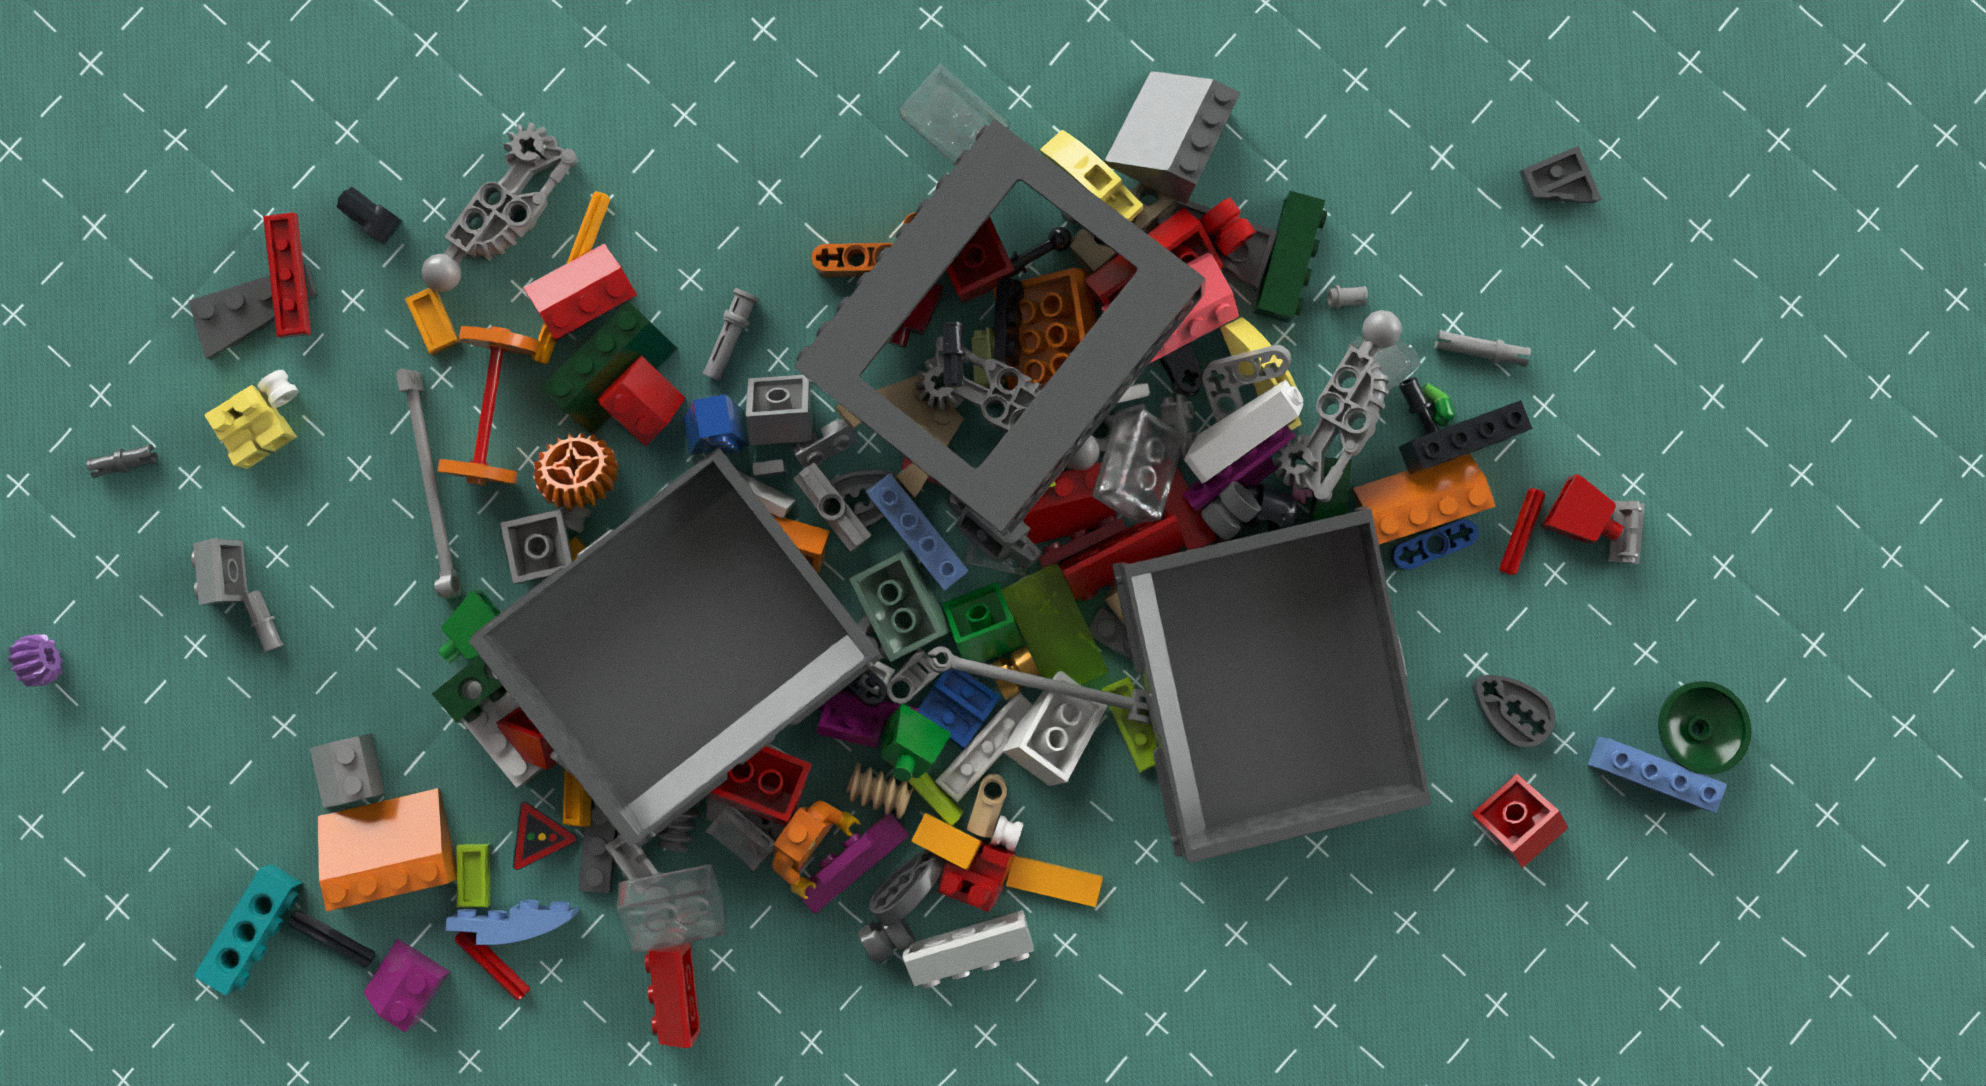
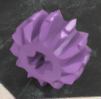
[8,634,64,687]

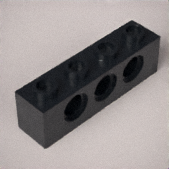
[1399,400,1533,475]

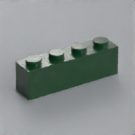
[1254,191,1328,323]

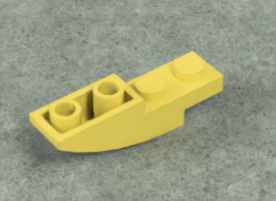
[1040,130,1144,221]
[1220,317,1302,430]

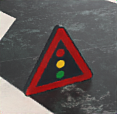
[512,801,577,870]

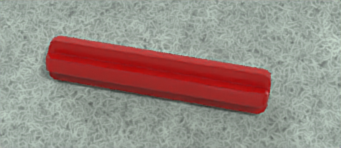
[1499,488,1546,576]
[454,931,530,1001]

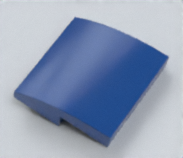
[918,669,1001,750]

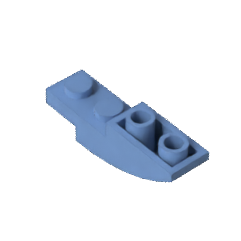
[446,899,579,945]

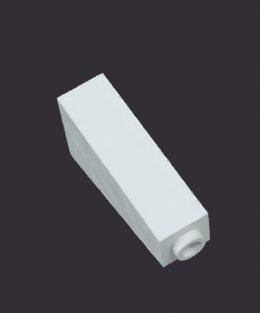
[1184,380,1304,484]

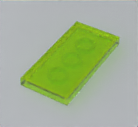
[1001,563,1109,685]

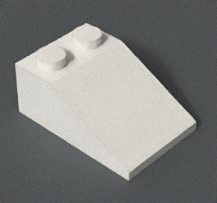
[1002,671,1107,786]

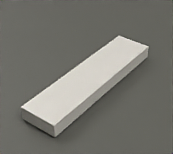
[935,693,1033,803]

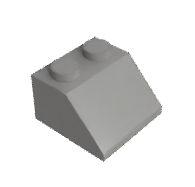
[746,375,813,445]
[500,509,573,584]
[191,538,248,605]
[310,733,385,808]

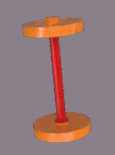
[437,326,539,486]

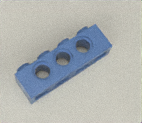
[865,472,968,591]
[1588,737,1727,813]

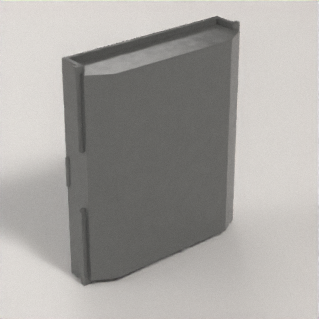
[469,447,883,848]
[1112,506,1431,863]

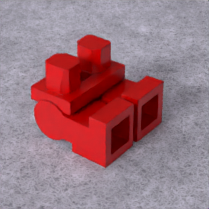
[936,837,1016,912]

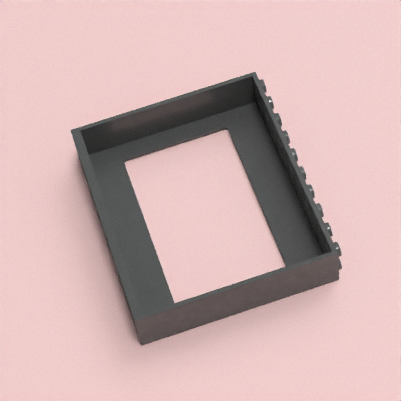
[794,119,1206,539]

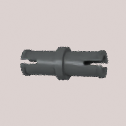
[87,444,158,478]

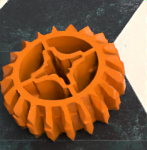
[533,432,619,512]

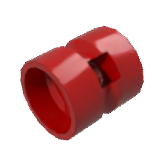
[1199,197,1256,256]

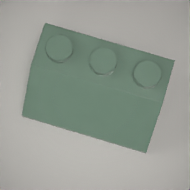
[849,549,952,662]

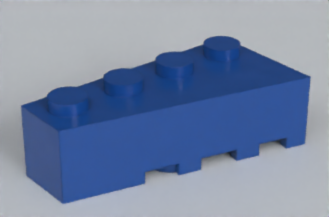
[683,394,749,456]

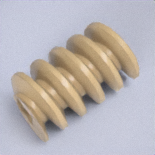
[846,762,913,819]

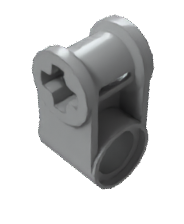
[887,647,940,704]

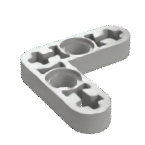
[1202,345,1291,422]

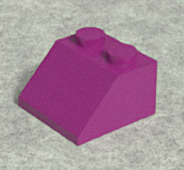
[363,939,450,1032]

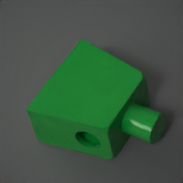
[438,590,501,663]
[881,703,951,781]

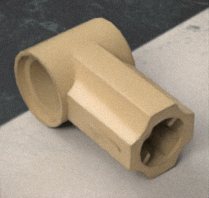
[966,773,1007,838]

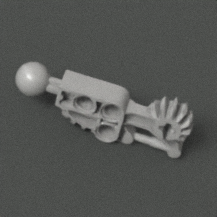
[421,122,578,292]
[1273,310,1402,502]
[915,336,1100,471]

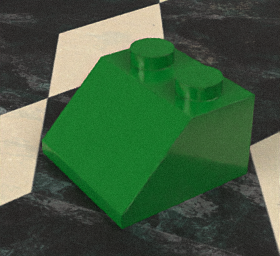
[942,581,1024,663]

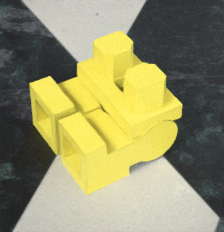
[204,385,297,469]

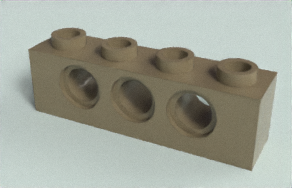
[1070,182,1179,275]

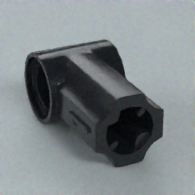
[336,186,403,245]

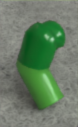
[1422,382,1455,426]

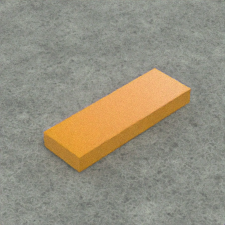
[1006,855,1103,907]

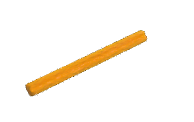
[531,191,610,364]

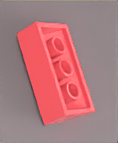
[1101,252,1239,364]

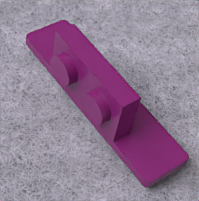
[1183,425,1295,511]
[817,690,918,748]
[801,812,909,913]

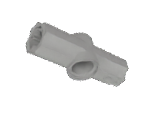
[793,463,872,552]

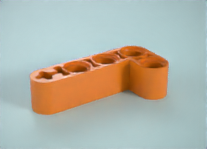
[811,212,917,277]

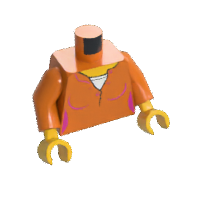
[772,801,860,899]

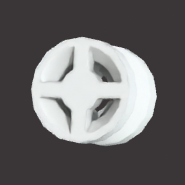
[257,370,299,408]
[990,815,1023,852]

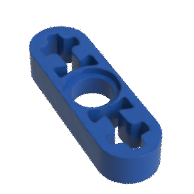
[1391,519,1478,570]

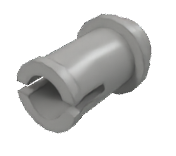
[1327,285,1368,310]

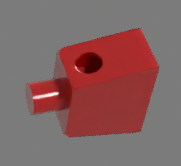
[1541,474,1624,544]

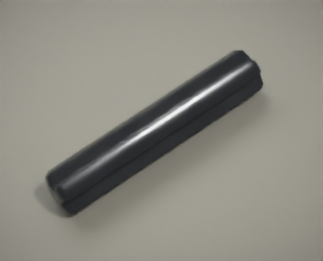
[288,910,375,967]

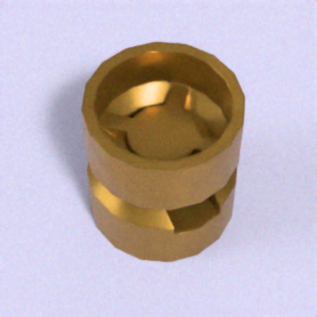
[989,645,1042,700]

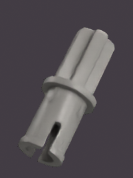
[243,590,284,652]

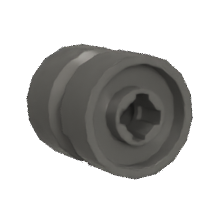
[1201,481,1261,541]
[857,918,915,965]

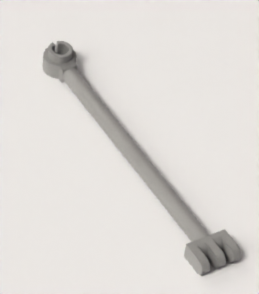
[396,369,462,599]
[926,646,1150,724]

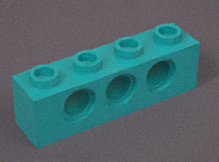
[193,864,303,995]

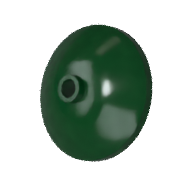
[1658,681,1752,775]

